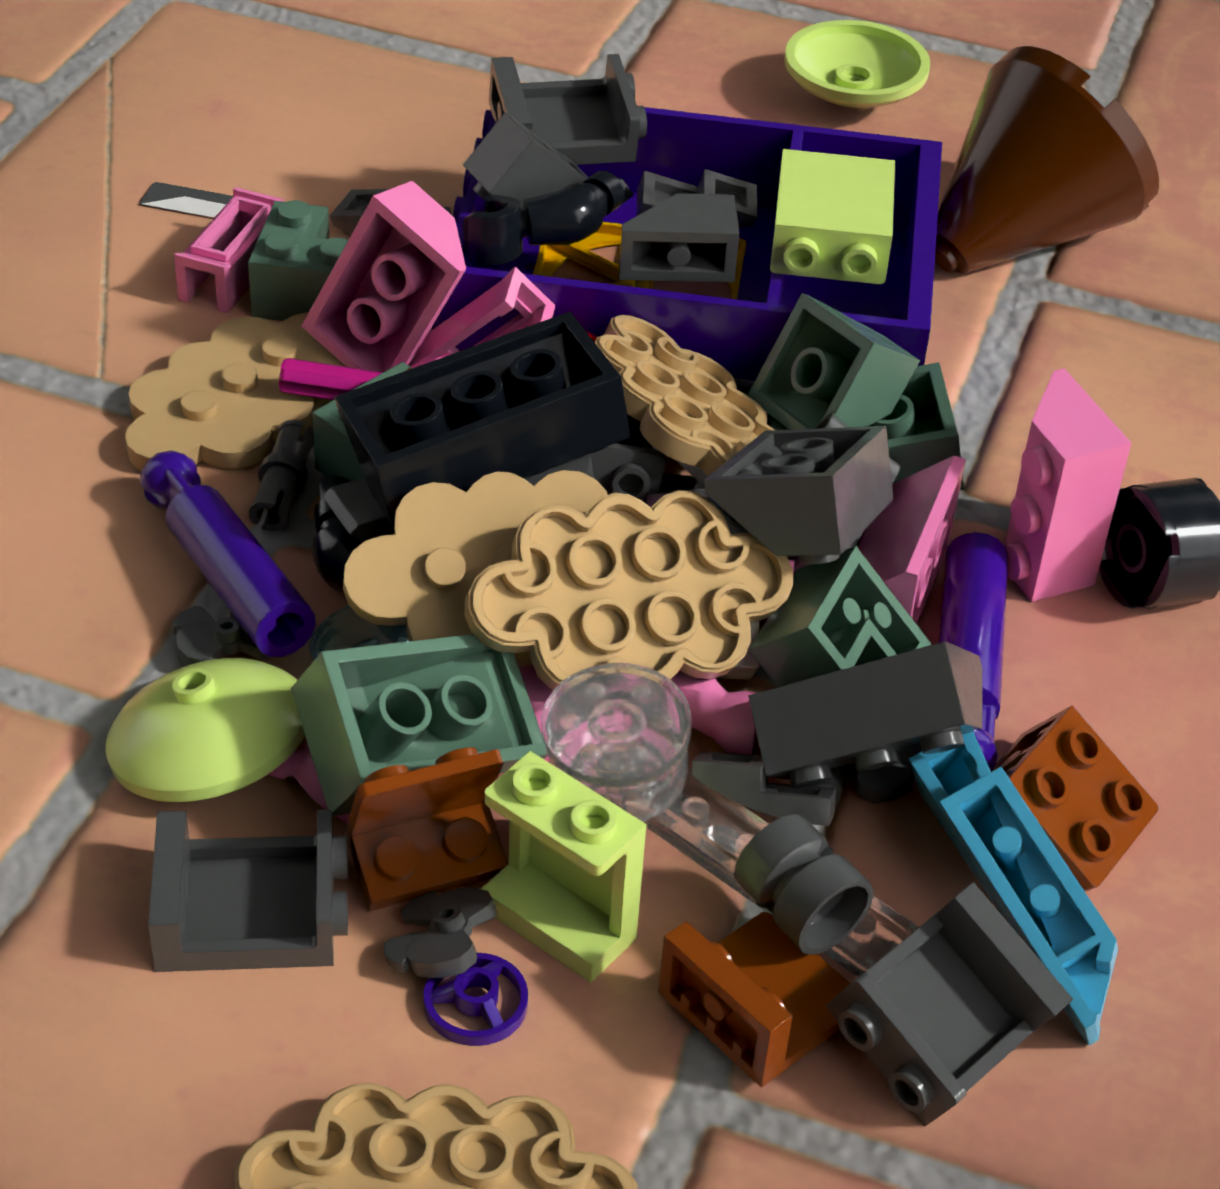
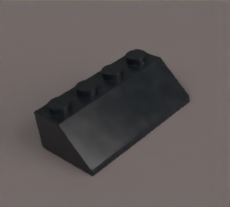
[334,311,631,528]

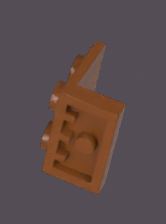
[993,705,1158,891]
[345,747,508,912]
[658,912,850,1088]

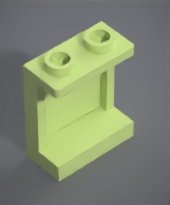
[770,149,895,284]
[481,751,647,983]

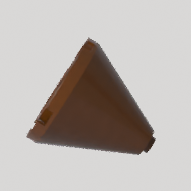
[935,46,1159,274]

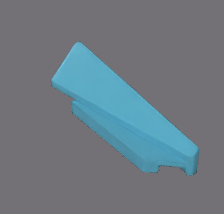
[909,732,1118,1046]

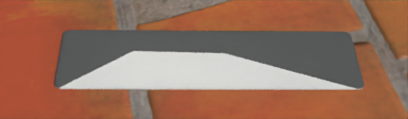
[140,182,233,218]

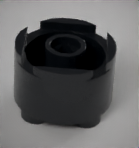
[1099,477,1220,609]

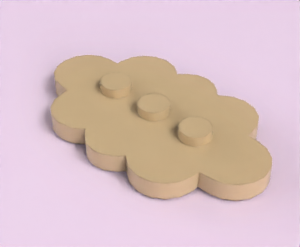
[125,312,346,471]
[595,315,775,476]
[343,470,608,667]
[465,490,793,697]
[235,1083,638,1189]

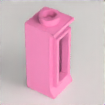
[174,187,284,313]
[409,267,555,368]

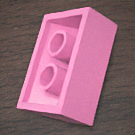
[301,181,466,372]
[1004,368,1131,602]
[857,456,966,625]

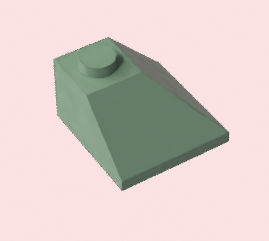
[747,293,920,430]

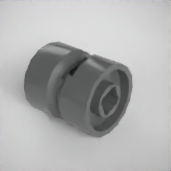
[734,814,874,955]

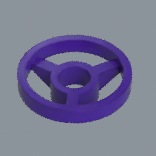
[424,953,528,1046]

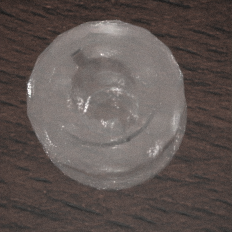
[541,663,692,822]

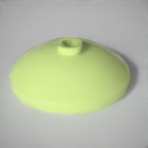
[784,20,930,108]
[105,658,305,802]

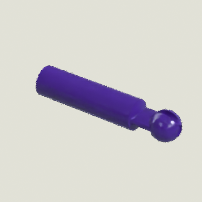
[140,450,316,657]
[939,532,1008,772]

